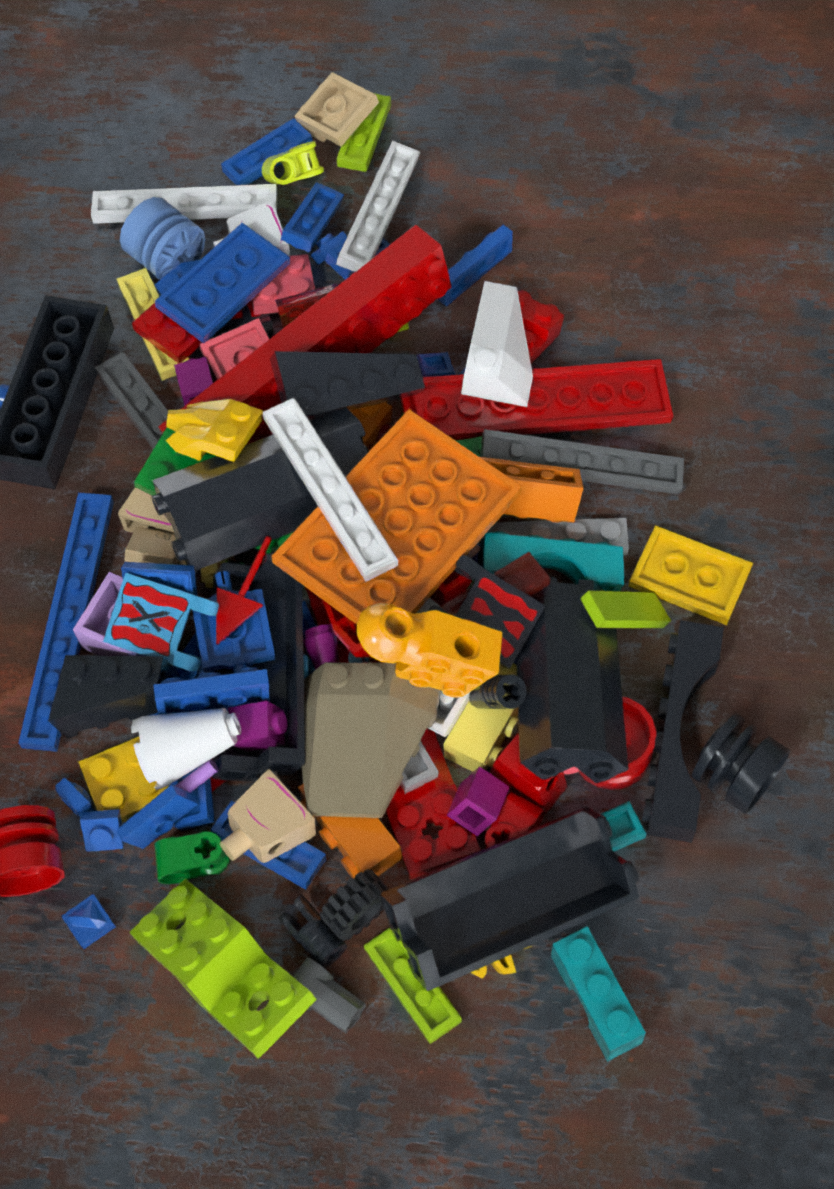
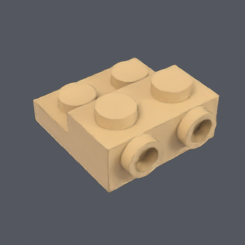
[294,72,379,146]

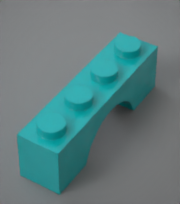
[478,531,624,591]

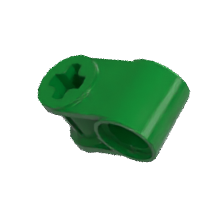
[154,832,230,884]

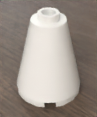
[131,708,241,790]

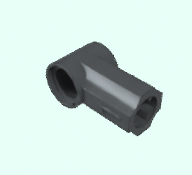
[293,958,366,1034]

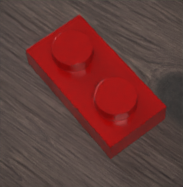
[132,303,202,364]

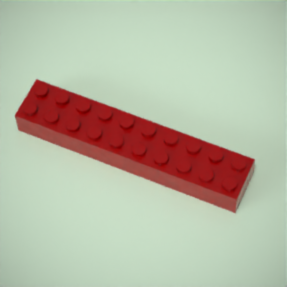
[158,225,452,445]

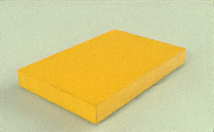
[628,525,753,625]

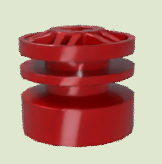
[0,805,65,897]

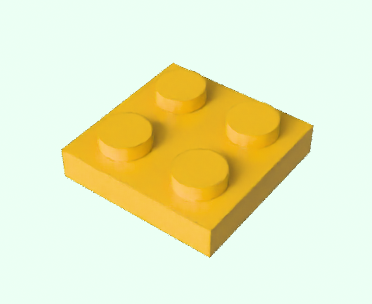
[79,737,169,822]

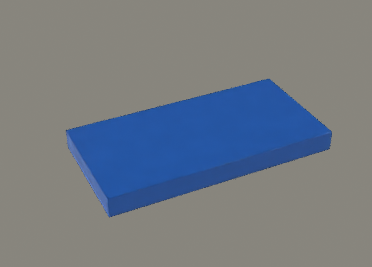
[155,222,290,343]

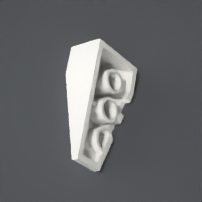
[461,281,533,407]

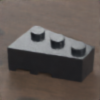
[48,655,180,739]

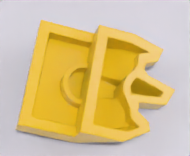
[166,399,263,462]

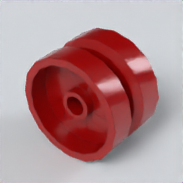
[578,697,656,790]

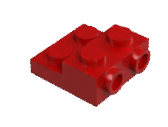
[517,290,564,364]

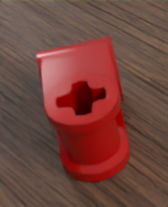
[485,792,545,849]

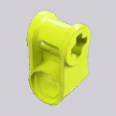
[262,141,324,185]

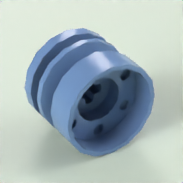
[120,197,206,280]

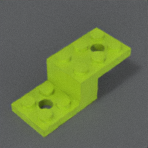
[129,879,317,1059]

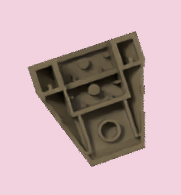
[301,663,441,818]

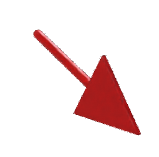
[216,536,272,645]

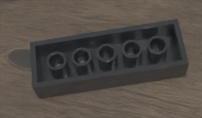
[0,295,114,489]

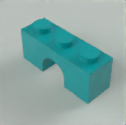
[551,926,646,1061]

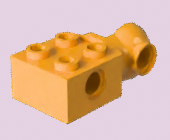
[357,603,502,698]

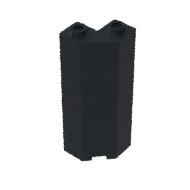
[151,407,368,571]
[212,551,305,782]
[516,577,629,783]
[380,806,640,991]

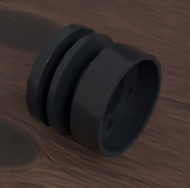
[692,713,791,815]

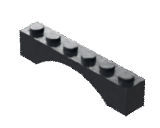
[642,620,724,843]

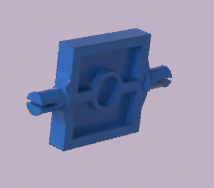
[192,571,275,673]

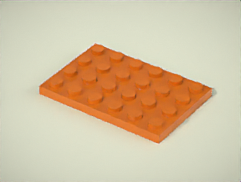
[272,409,522,634]

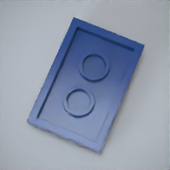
[153,667,270,715]

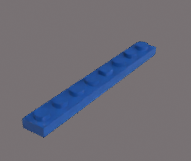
[18,493,114,752]

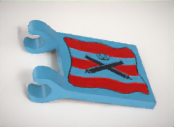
[103,573,219,671]

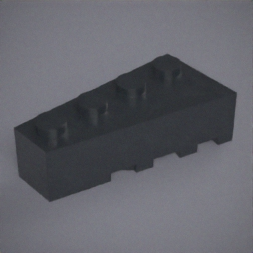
[270,351,425,420]

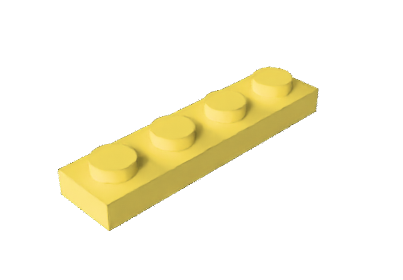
[117,268,189,381]

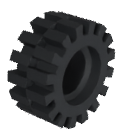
[320,869,389,941]

